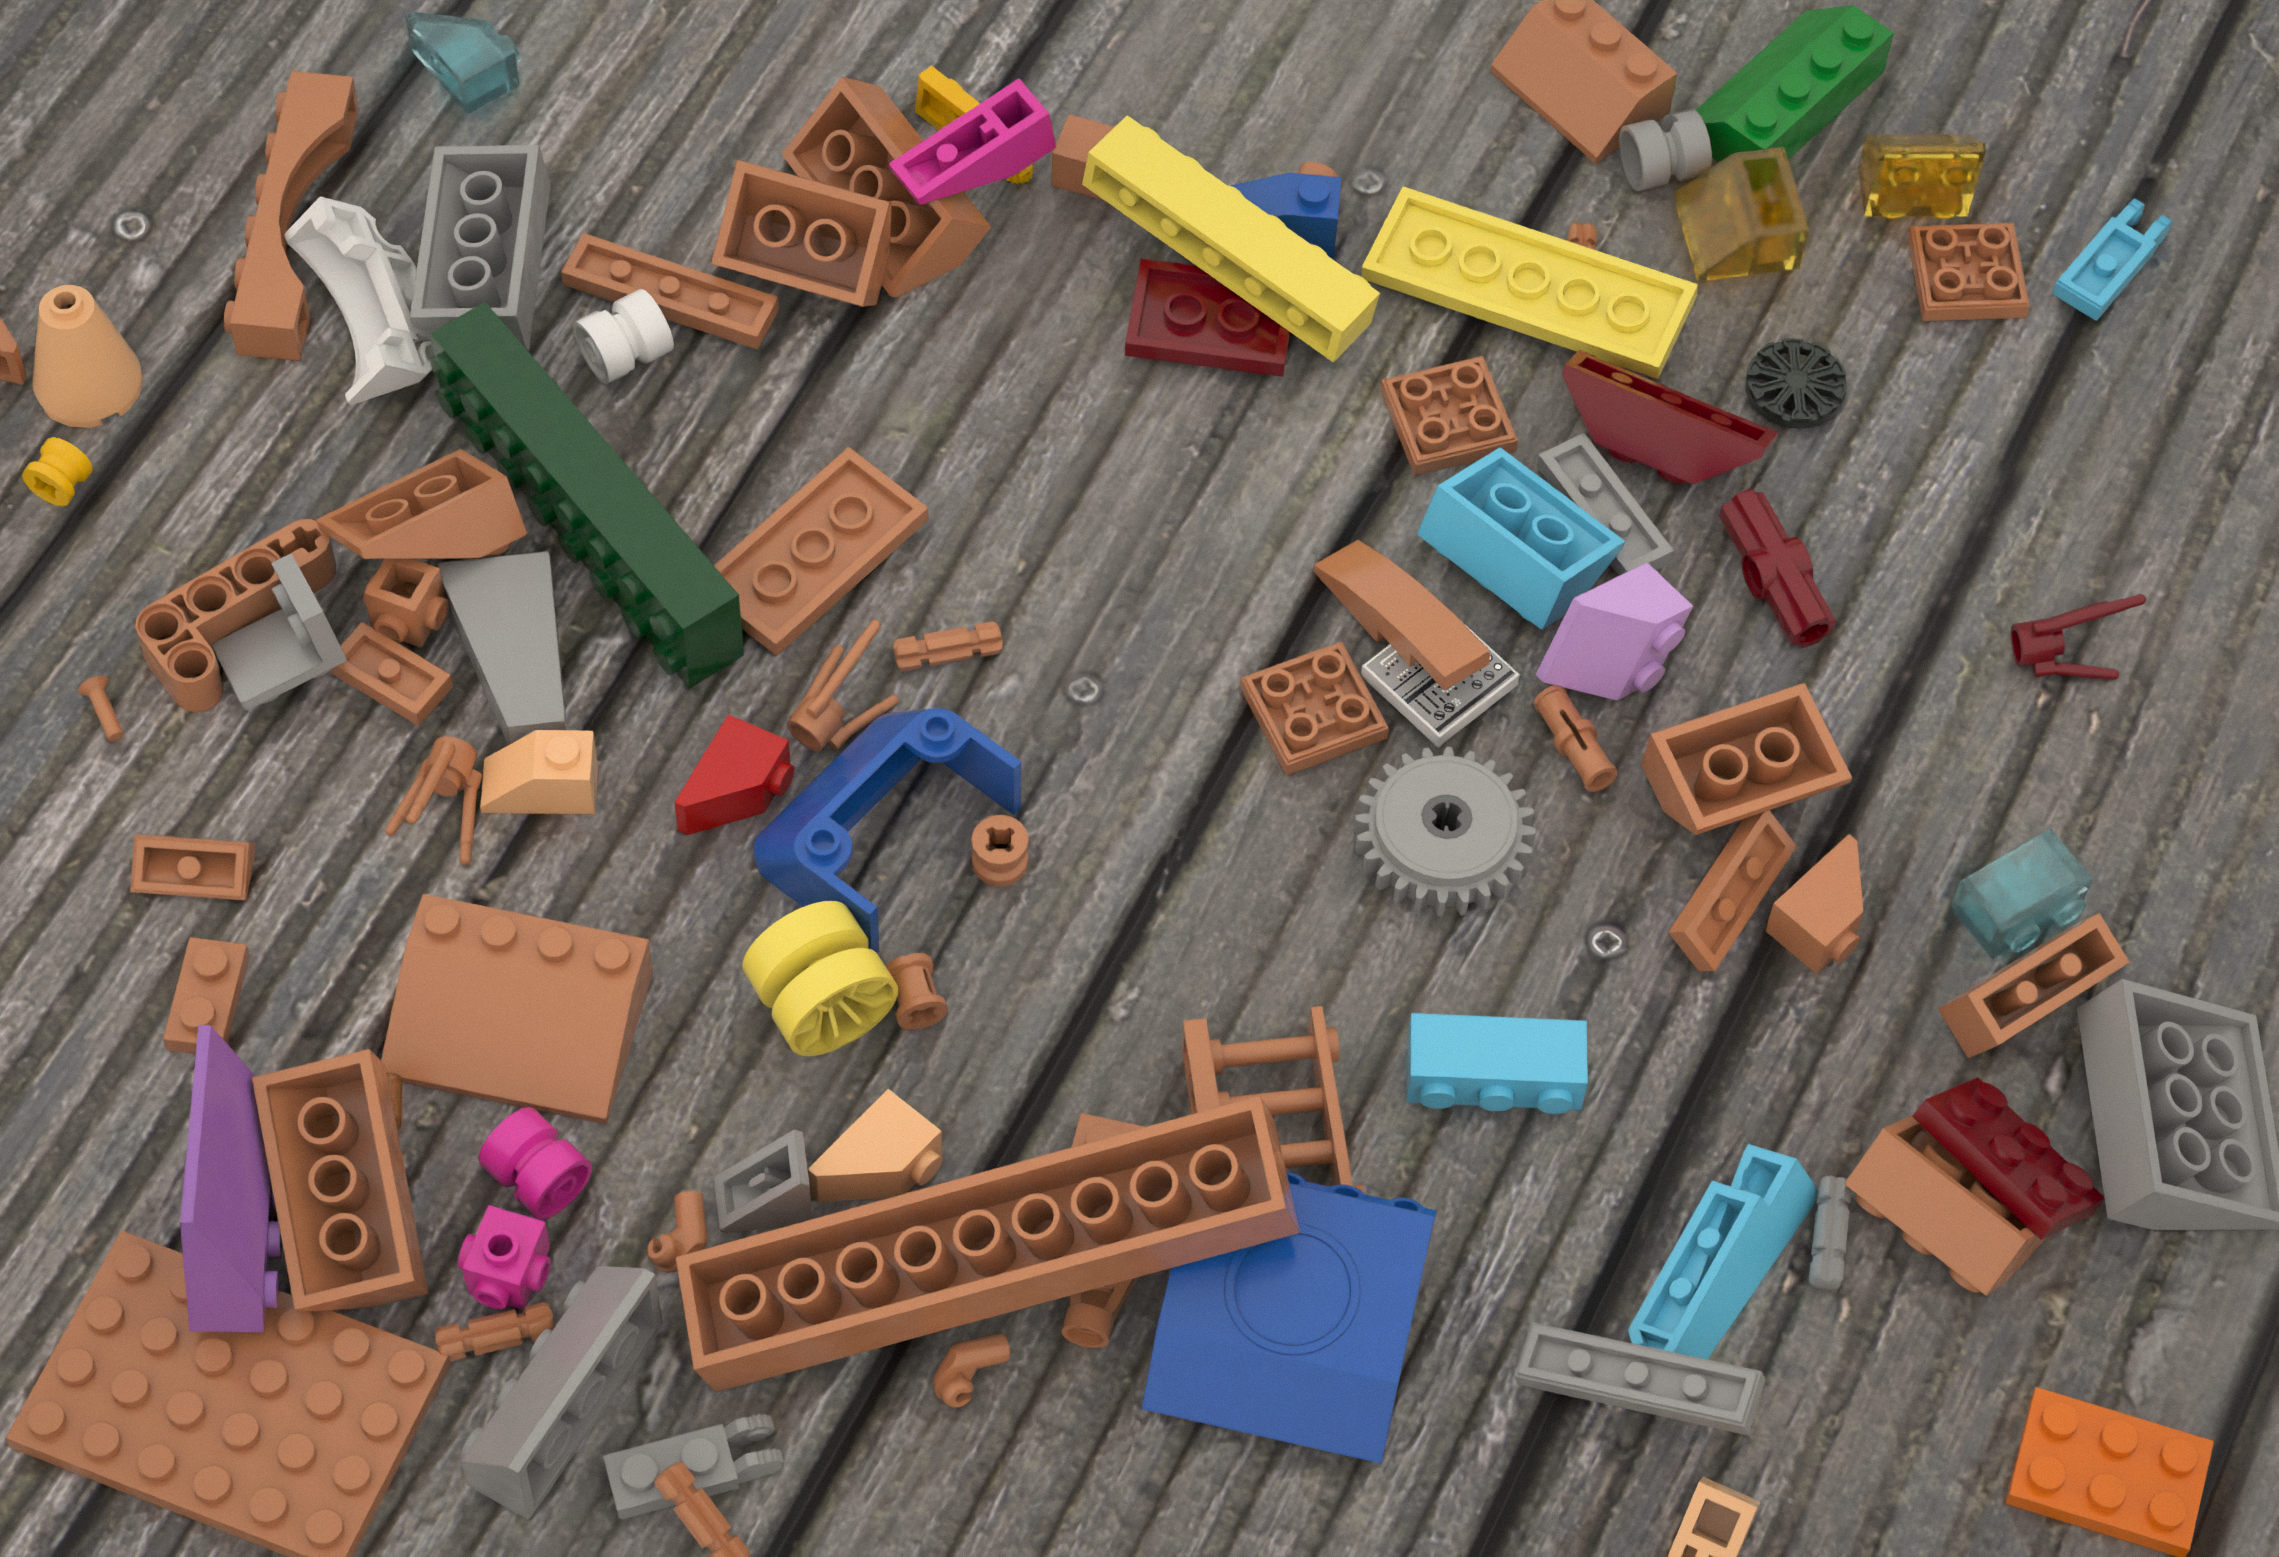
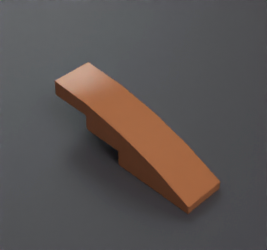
[1313,540,1490,690]

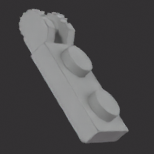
[603,1414,785,1520]

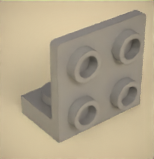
[212,553,348,710]

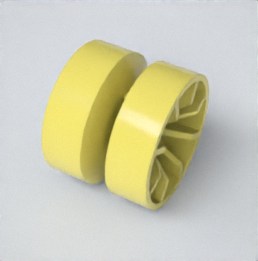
[742,901,898,1056]

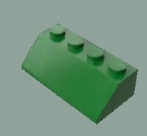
[1696,5,1894,189]

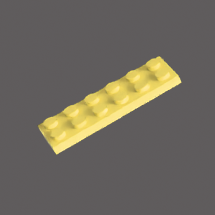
[1362,186,1698,379]

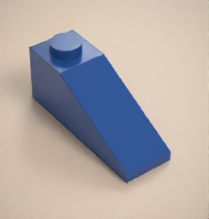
[1230,173,1341,258]

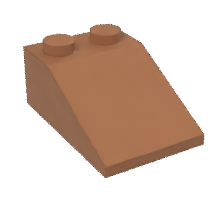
[316,449,527,559]

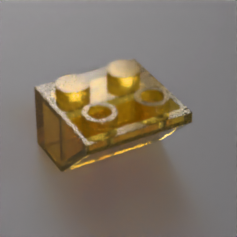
[1858,135,1986,218]
[1674,147,1809,281]

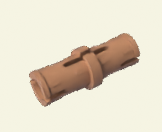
[1533,685,1618,792]

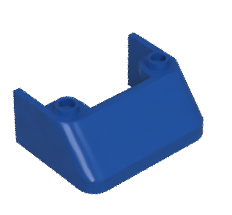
[754,708,1021,954]

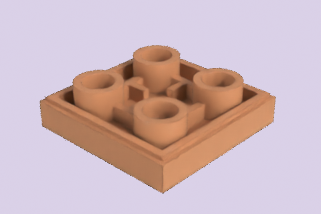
[1907,223,2030,321]
[1381,356,1518,476]
[1240,641,1389,776]

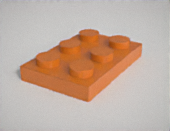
[2005,1387,2214,1557]

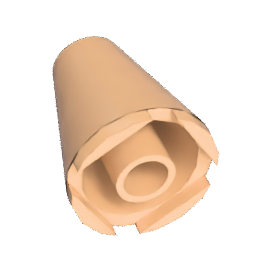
[32,285,143,428]

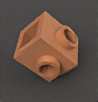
[363,559,449,648]

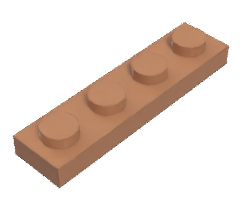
[561,233,779,350]

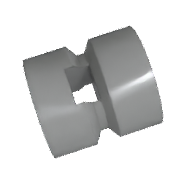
[1619,109,1712,192]

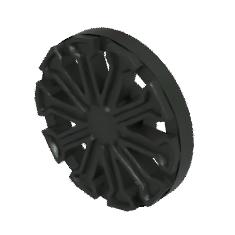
[1745,338,1847,429]

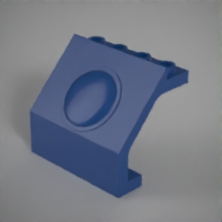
[1142,1172,1437,1463]

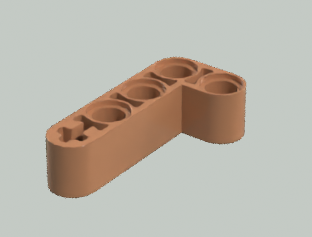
[135,519,337,712]

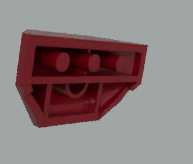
[1562,350,1778,484]

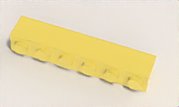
[1082,115,1380,363]

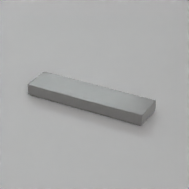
[1514,1322,1766,1436]

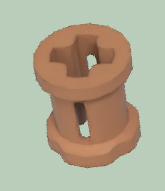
[886,953,948,1030]

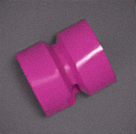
[478,1107,593,1220]

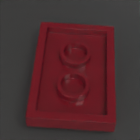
[1125,258,1290,377]
[1912,1077,2105,1240]

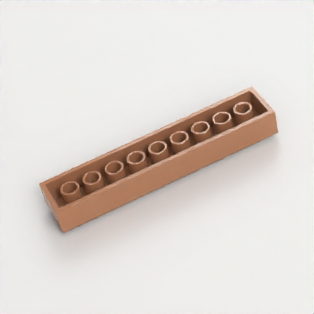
[676,1096,1300,1392]

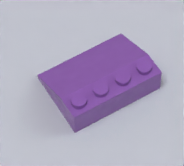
[180,1025,282,1332]

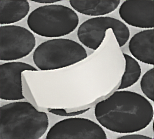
[284,196,434,405]

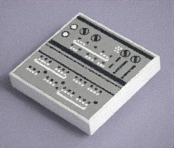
[1361,625,1520,747]

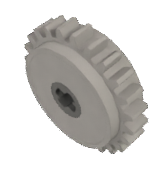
[1354,747,1536,916]

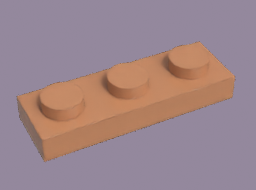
[1668,810,1797,971]

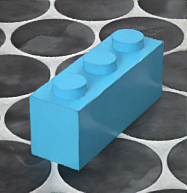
[1406,1013,1588,1114]

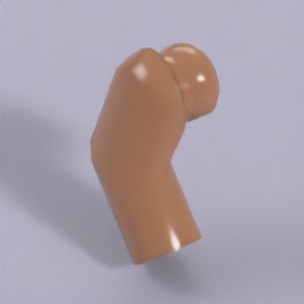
[933,1333,1010,1408]

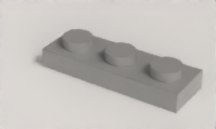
[1537,433,1674,576]

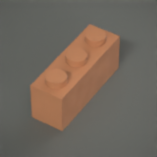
[1938,913,2130,1058]

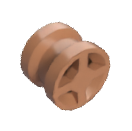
[971,815,1029,887]

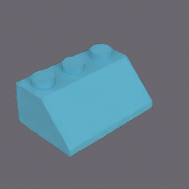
[1417,447,1626,630]

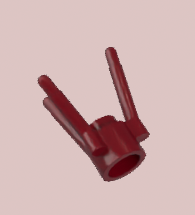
[2010,594,2146,680]

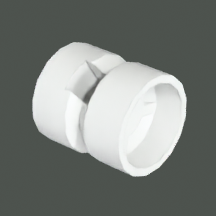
[573,289,674,385]

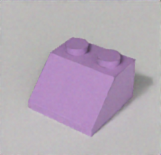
[1535,562,1693,701]

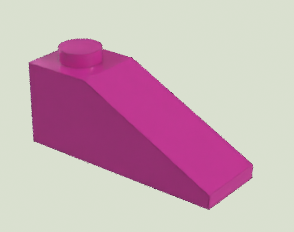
[889,79,1057,205]

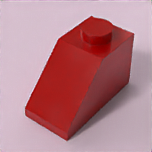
[674,715,795,835]

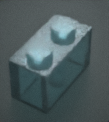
[1951,828,2093,960]

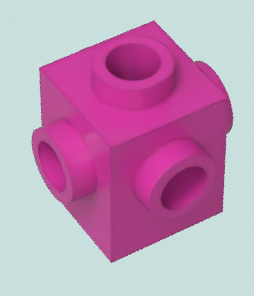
[458,1205,551,1310]

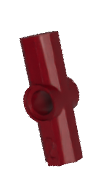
[1719,488,1836,648]

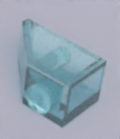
[405,12,520,114]

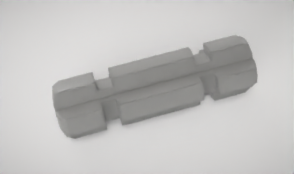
[1809,1176,1852,1290]

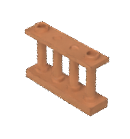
[1181,1006,1365,1194]

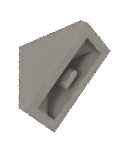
[714,1130,812,1233]

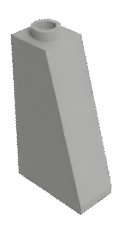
[438,551,567,745]

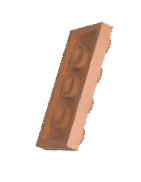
[714,447,929,656]

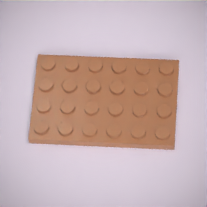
[5,1230,451,1557]

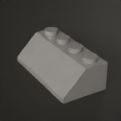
[410,145,551,352]
[461,1266,663,1520]

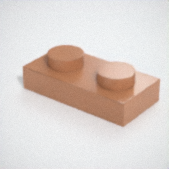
[329,622,453,726]
[163,937,250,1054]

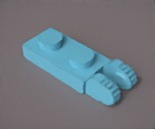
[2052,198,2173,321]

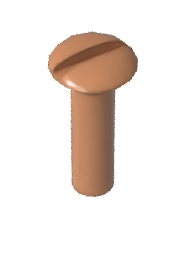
[78,675,124,742]

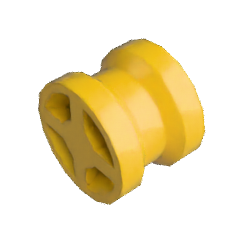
[22,437,93,507]

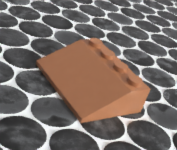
[381,894,653,1124]

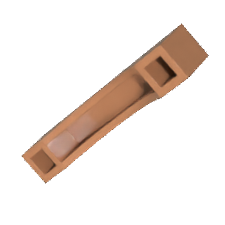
[224,71,359,361]

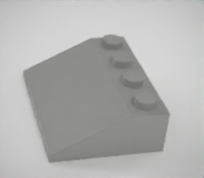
[2077,979,2279,1230]

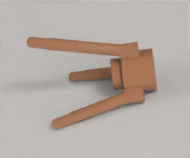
[786,620,899,752]
[385,736,483,865]

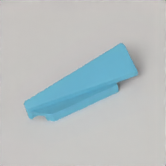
[1628,1144,1818,1360]

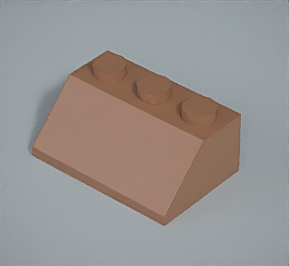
[1490,0,1677,164]
[711,160,892,307]
[1641,683,1852,835]
[1844,1115,2047,1296]

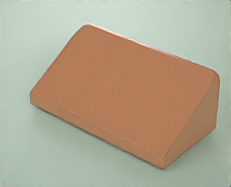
[130,834,256,900]

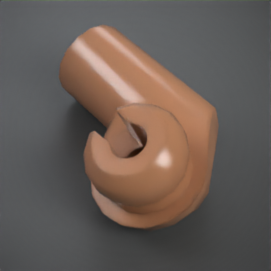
[647,1191,707,1273]

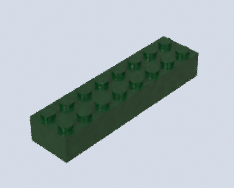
[430,302,744,689]

